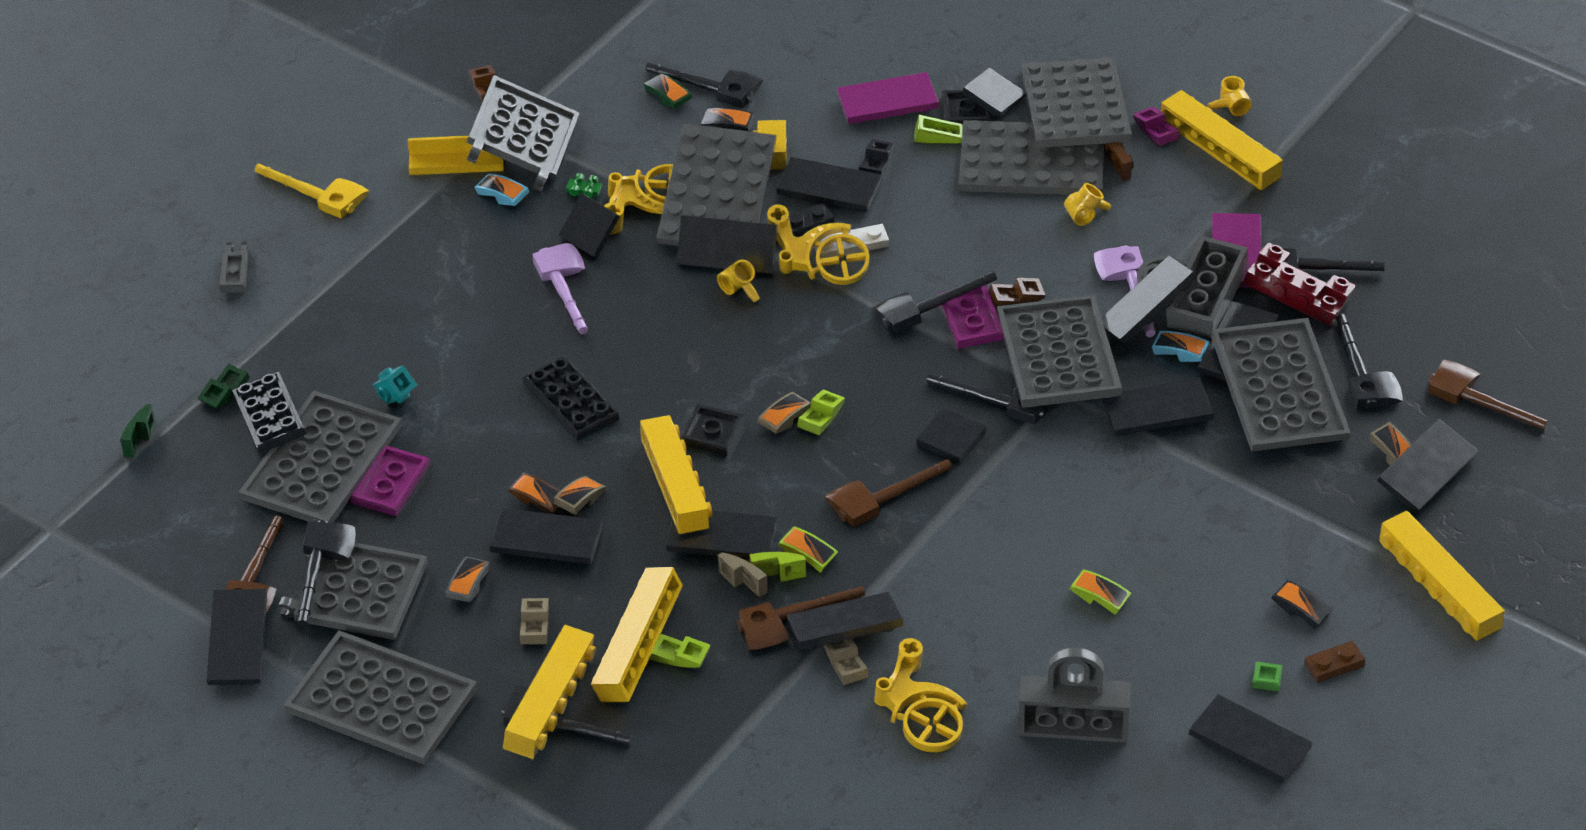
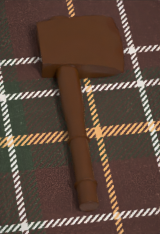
[1428,359,1548,430]
[824,459,952,527]
[225,516,283,613]
[737,586,865,650]

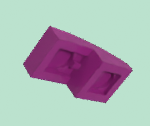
[1133,106,1180,146]

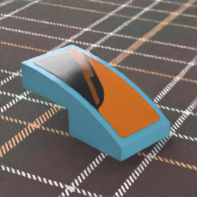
[475,174,529,206]
[1152,331,1210,362]

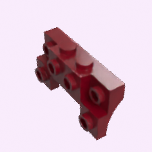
[1243,243,1356,326]

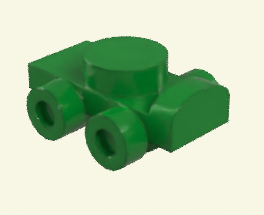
[566,173,602,198]

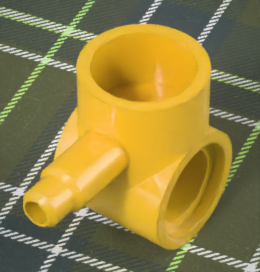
[1207,76,1252,116]
[1064,183,1111,226]
[717,260,760,302]

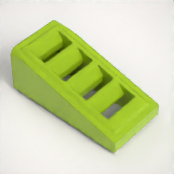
[914,115,963,143]

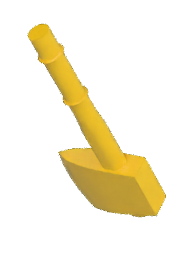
[255,164,369,219]

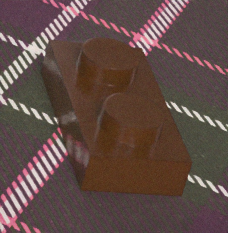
[1104,142,1134,181]
[1304,640,1365,683]

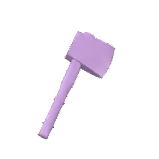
[532,243,588,334]
[1094,245,1156,337]

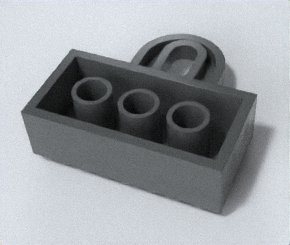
[1137,236,1249,339]
[1019,648,1131,743]

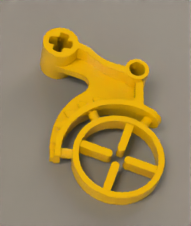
[604,164,673,235]
[767,205,869,285]
[874,638,967,753]

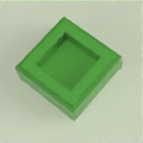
[1252,662,1283,692]

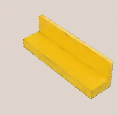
[408,136,504,175]

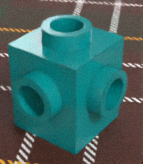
[373,365,417,405]

